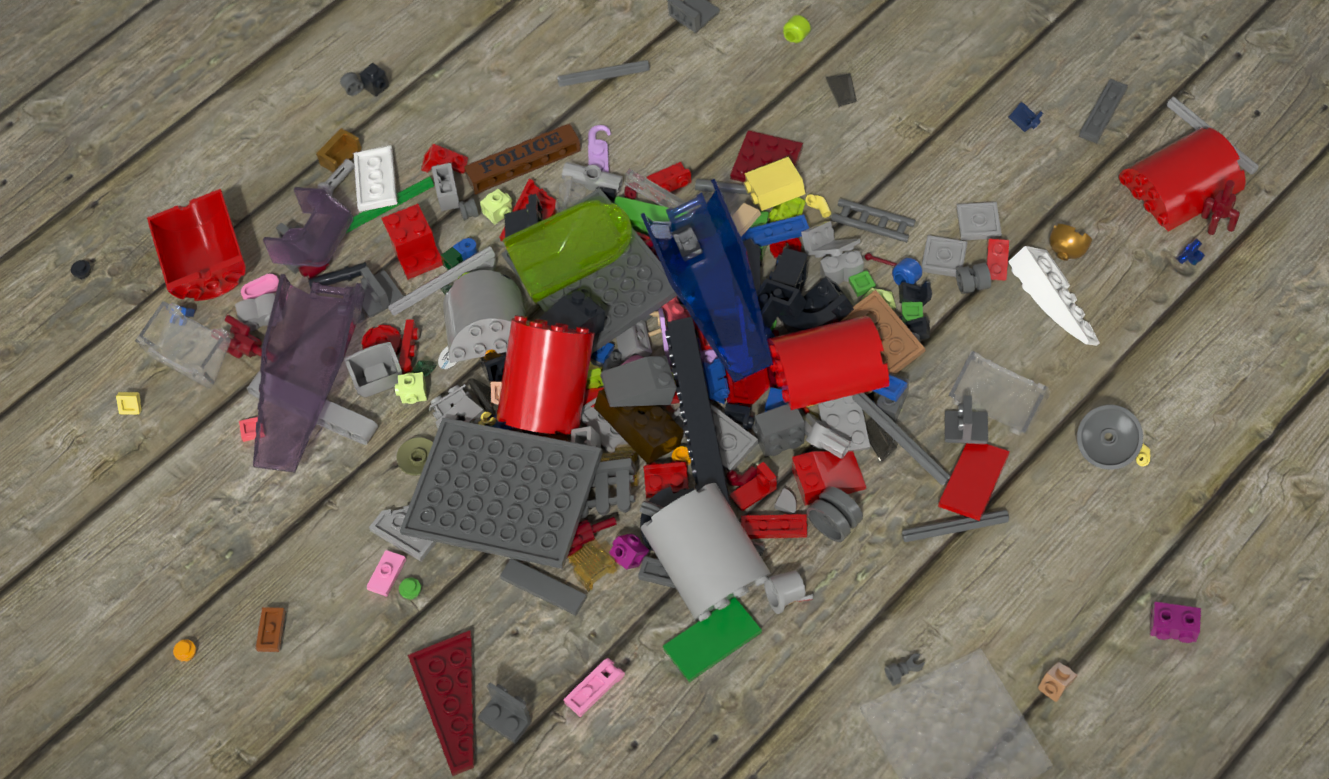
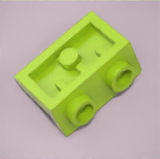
[768,197,805,223]

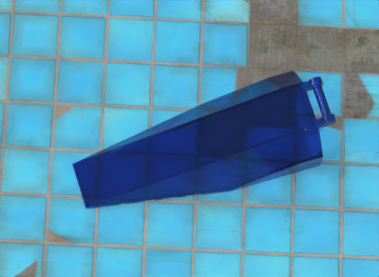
[641,179,773,382]

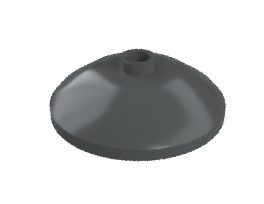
[1077,405,1143,470]

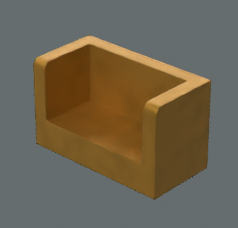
[316,128,362,172]

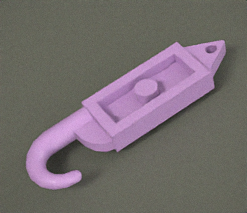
[588,125,611,178]

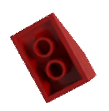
[792,451,866,506]

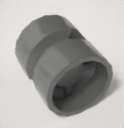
[956,263,991,294]

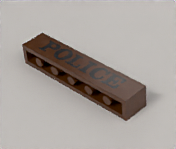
[464,123,581,195]

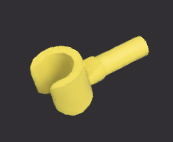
[478,412,496,426]

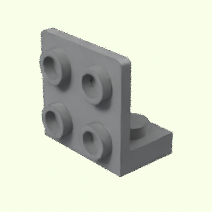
[801,221,861,258]

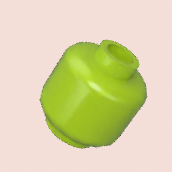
[783,15,811,43]

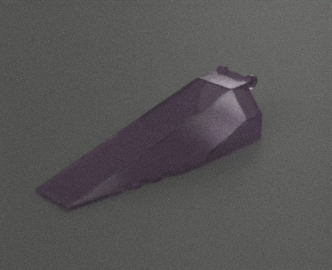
[253,274,365,473]

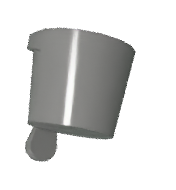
[764,570,814,614]

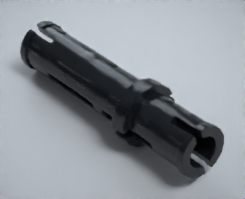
[308,262,367,291]

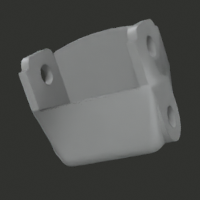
[344,342,402,398]

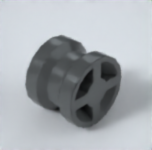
[340,72,363,96]
[458,198,479,221]

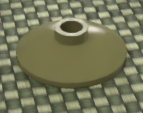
[396,437,433,476]

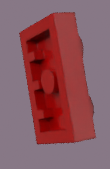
[646,162,691,198]
[643,461,689,498]

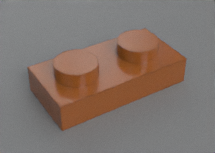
[256,607,286,652]

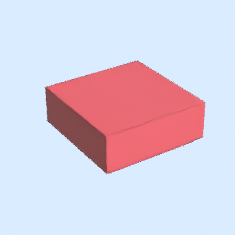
[239,416,264,442]

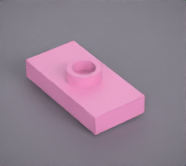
[366,550,406,597]

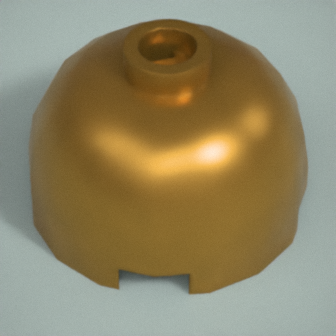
[1050,224,1092,261]

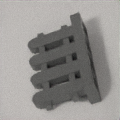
[581,458,636,518]

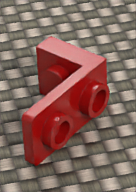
[421,144,468,174]
[987,239,1009,281]
[730,461,777,511]

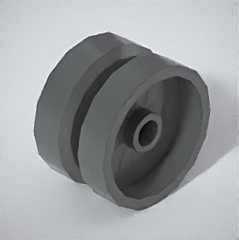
[807,486,863,542]

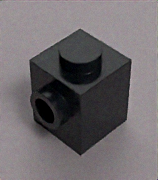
[359,63,389,97]

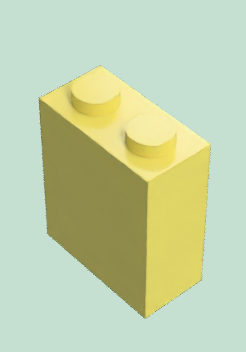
[744,157,805,211]

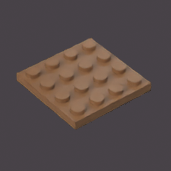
[841,290,926,395]

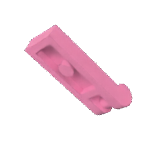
[563,658,625,717]

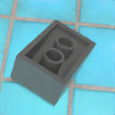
[600,356,676,407]

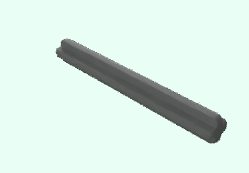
[557,60,650,87]
[902,510,1009,542]

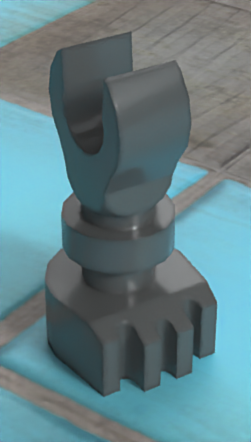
[884,653,925,686]

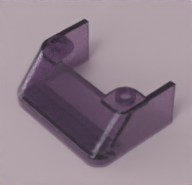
[263,187,353,267]

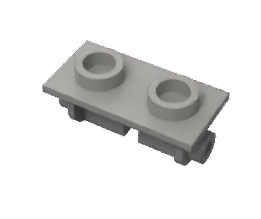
[429,384,472,420]

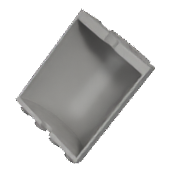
[443,270,527,363]
[641,483,771,622]

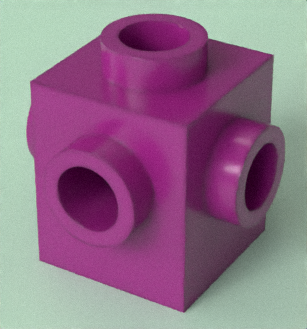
[609,533,649,570]

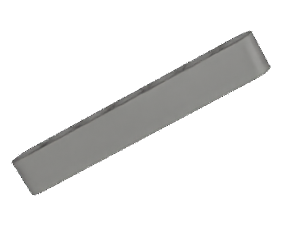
[247,371,378,445]

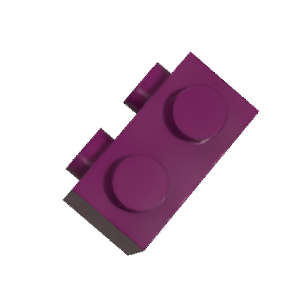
[1150,602,1201,643]

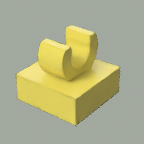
[116,392,142,414]

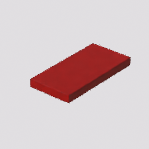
[938,443,1010,521]

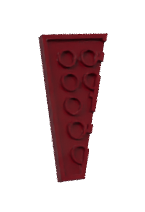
[408,630,474,776]

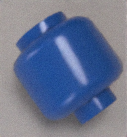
[892,258,922,285]

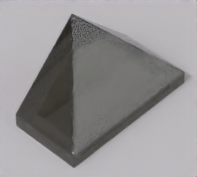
[826,72,857,107]
[468,378,498,418]
[865,418,898,461]

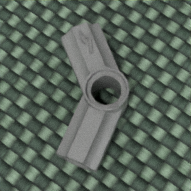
[802,413,852,459]

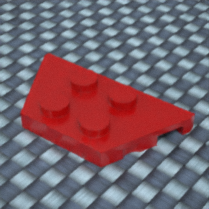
[499,179,559,242]

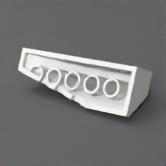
[1008,246,1100,346]

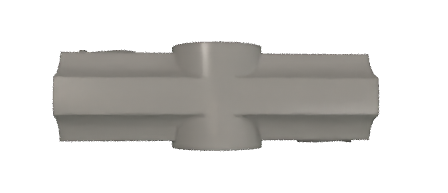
[562,162,623,194]

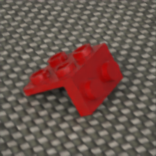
[724,353,770,407]

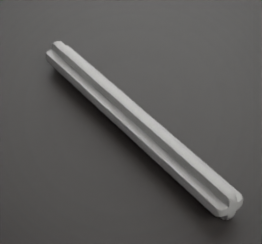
[1167,97,1259,175]
[388,246,495,316]

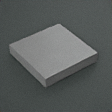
[956,202,1002,241]
[921,235,968,277]

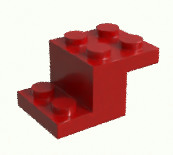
[381,204,443,280]

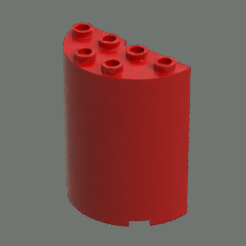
[1118,127,1246,232]
[147,189,246,301]
[496,315,594,434]
[763,316,889,410]

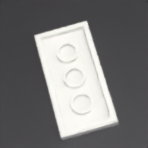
[354,146,397,212]

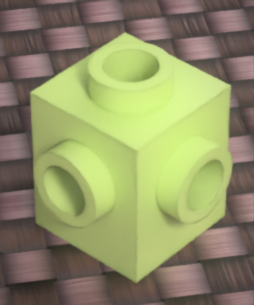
[480,189,513,224]
[395,372,427,404]

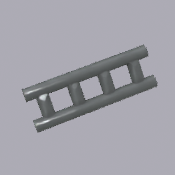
[831,198,916,243]

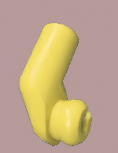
[805,194,831,218]

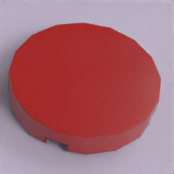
[361,324,402,356]

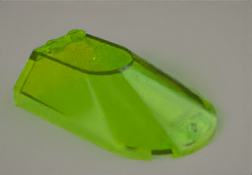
[503,200,632,303]

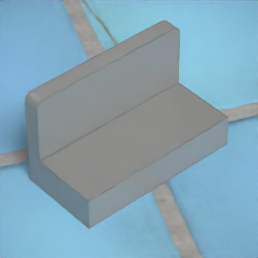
[616,320,652,362]

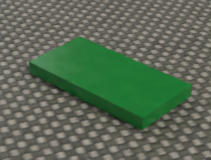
[663,597,762,682]

